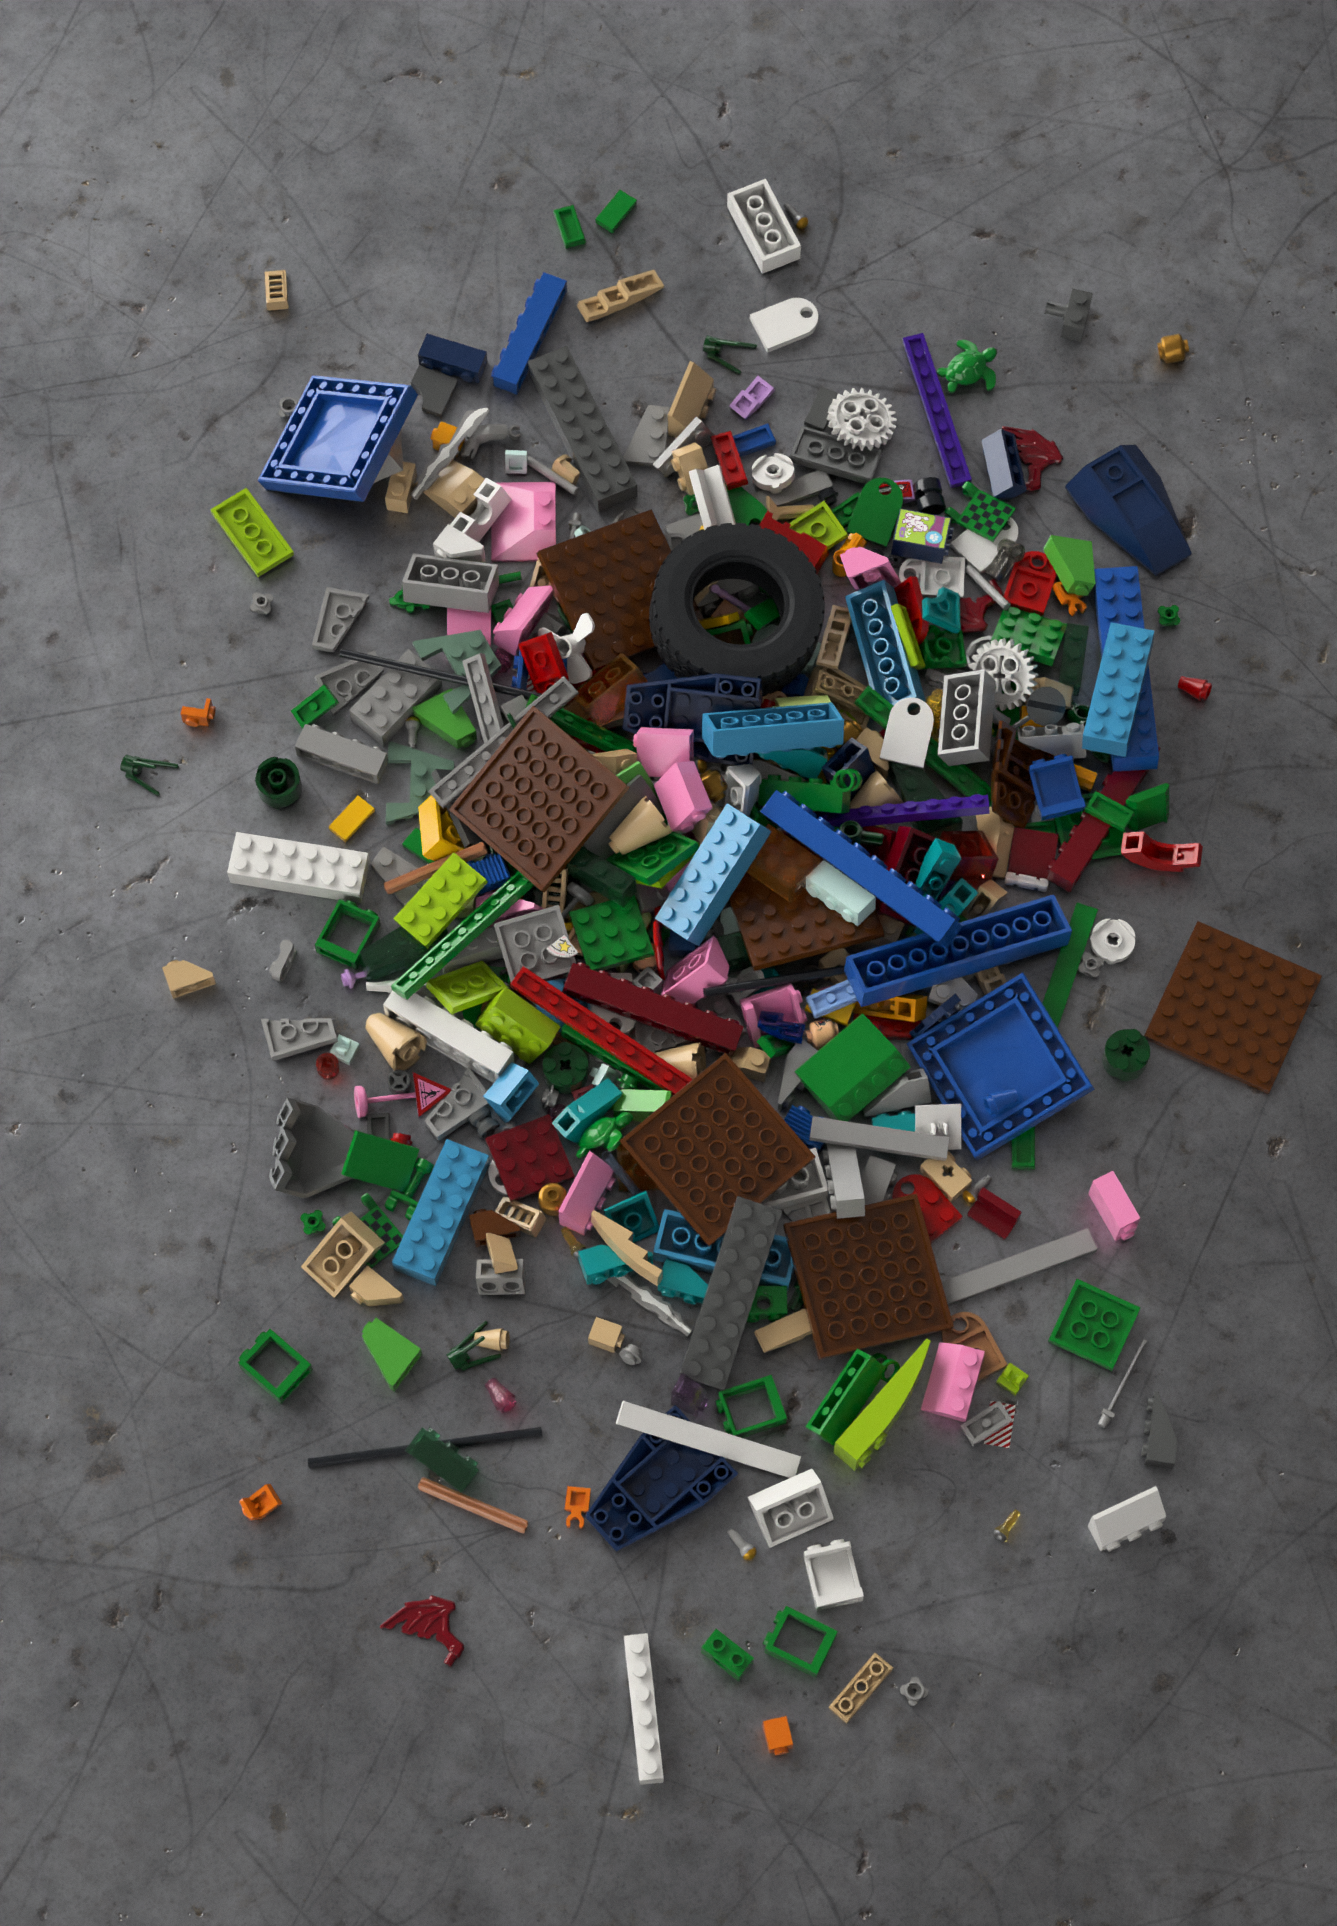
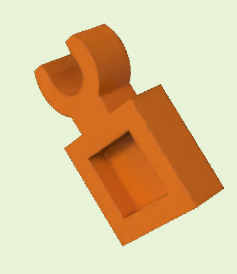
[1052,581,1087,616]
[565,1486,591,1529]

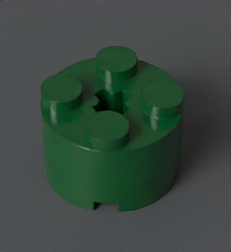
[255,757,302,809]
[1102,1029,1150,1081]
[542,1042,589,1094]

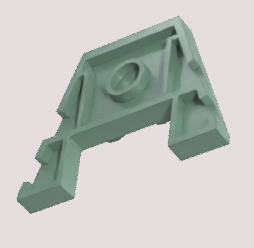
[412,630,501,714]
[386,741,455,825]

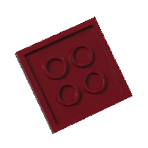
[485,1114,575,1203]

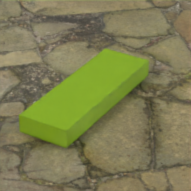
[890,603,925,670]

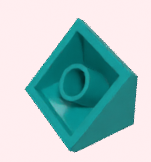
[604,1191,660,1243]

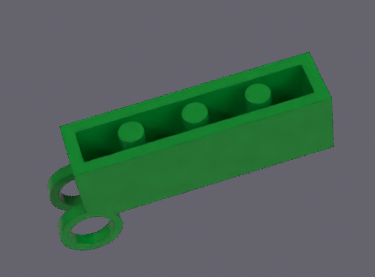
[758,769,862,813]
[806,1349,900,1447]

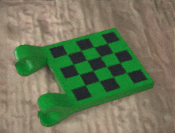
[944,481,1016,542]
[332,1193,403,1269]

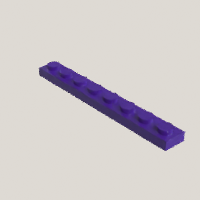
[902,333,972,488]
[814,794,990,827]

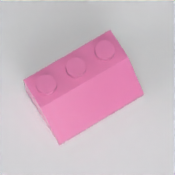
[840,547,901,591]
[493,585,554,656]
[661,936,730,1005]
[558,1151,617,1235]
[921,1342,985,1422]

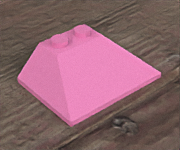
[491,482,556,562]

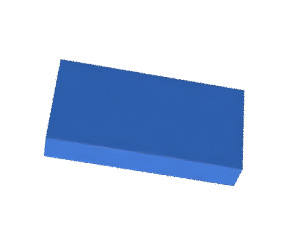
[733,423,776,457]

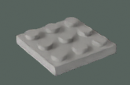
[494,905,576,989]

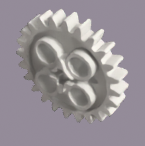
[827,388,897,451]
[969,638,1039,711]

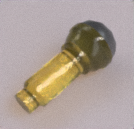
[561,1227,586,1258]
[993,1509,1020,1542]

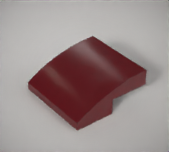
[1007,827,1059,880]

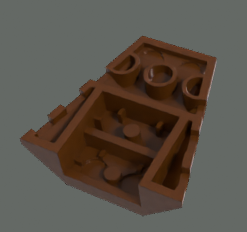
[991,721,1055,829]

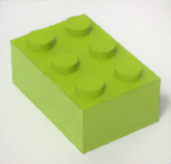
[475,987,561,1064]

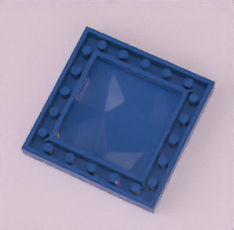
[257,375,418,502]
[906,972,1095,1161]

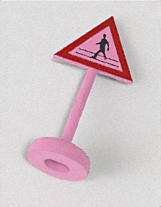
[354,1072,451,1118]

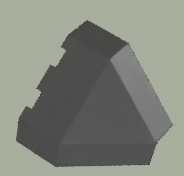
[269,1097,355,1198]

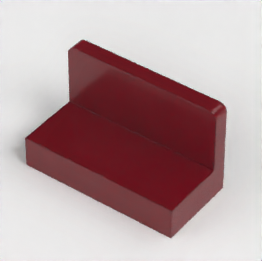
[967,1187,1022,1240]

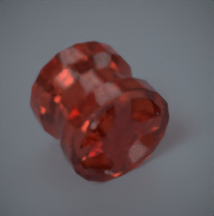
[316,1053,340,1080]

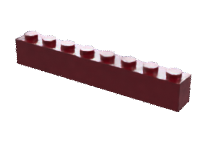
[1047,747,1161,893]
[562,962,744,1057]

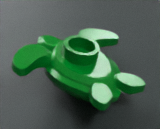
[936,339,997,393]
[576,1112,633,1159]

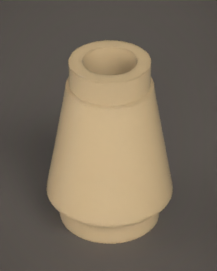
[474,1328,510,1351]

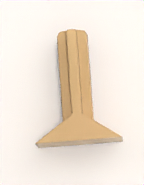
[766,495,814,521]

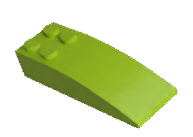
[834,1339,931,1471]

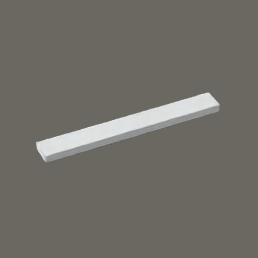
[616,1401,801,1478]

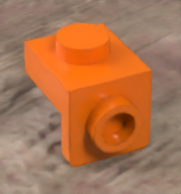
[181,698,216,727]
[239,1484,282,1520]

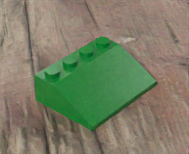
[794,1014,911,1122]

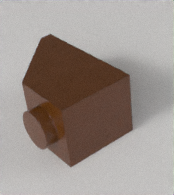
[469,1209,521,1247]

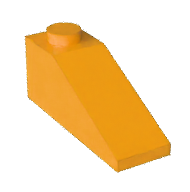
[853,993,927,1022]

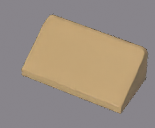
[486,1233,518,1274]

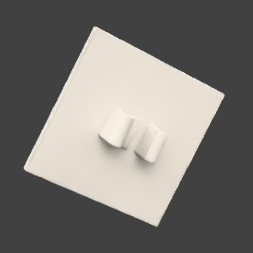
[915,1104,961,1150]

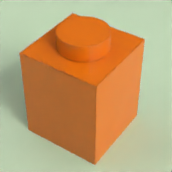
[763,1716,793,1756]

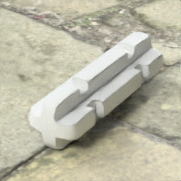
[1004,872,1049,892]

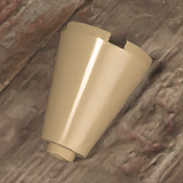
[850,771,903,809]
[608,796,672,855]
[365,1013,427,1071]
[654,1042,706,1079]

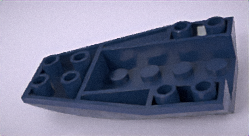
[1065,445,1192,576]
[623,673,763,765]
[585,1405,738,1552]

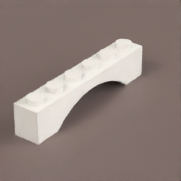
[624,1633,664,1785]

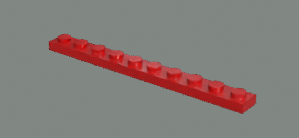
[510,966,693,1096]

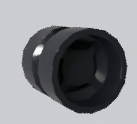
[913,477,946,515]

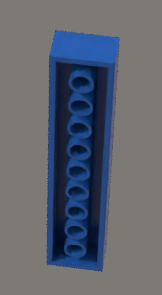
[1093,566,1159,772]
[760,790,962,949]
[844,894,1072,1007]

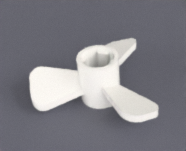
[538,613,595,684]

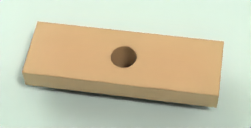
[812,670,868,716]
[829,1653,893,1724]

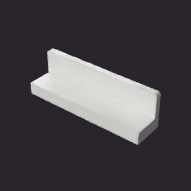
[689,465,736,530]

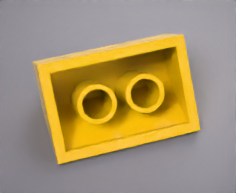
[418,796,465,861]

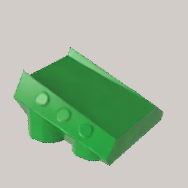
[919,625,967,669]
[1125,783,1169,832]

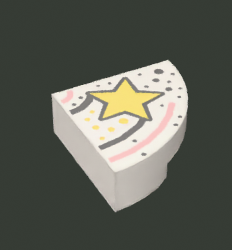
[546,935,578,958]

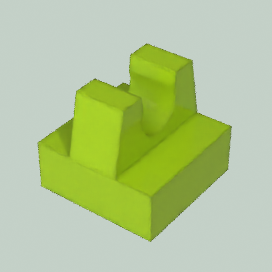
[996,1363,1029,1396]

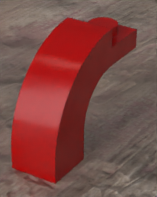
[1121,831,1203,872]

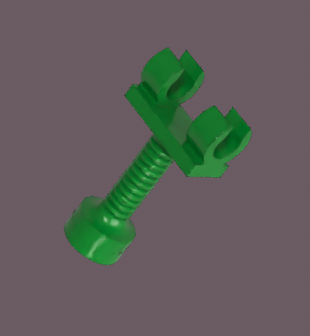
[384,1157,434,1220]

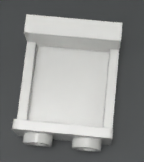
[803,1539,864,1611]

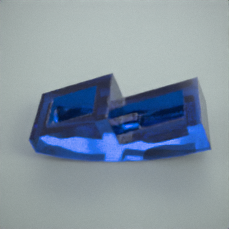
[757,1011,806,1044]

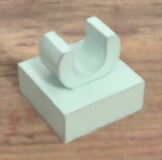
[505,450,527,474]
[329,1034,360,1066]
[589,1063,620,1086]

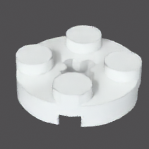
[752,453,795,494]
[1090,918,1135,964]

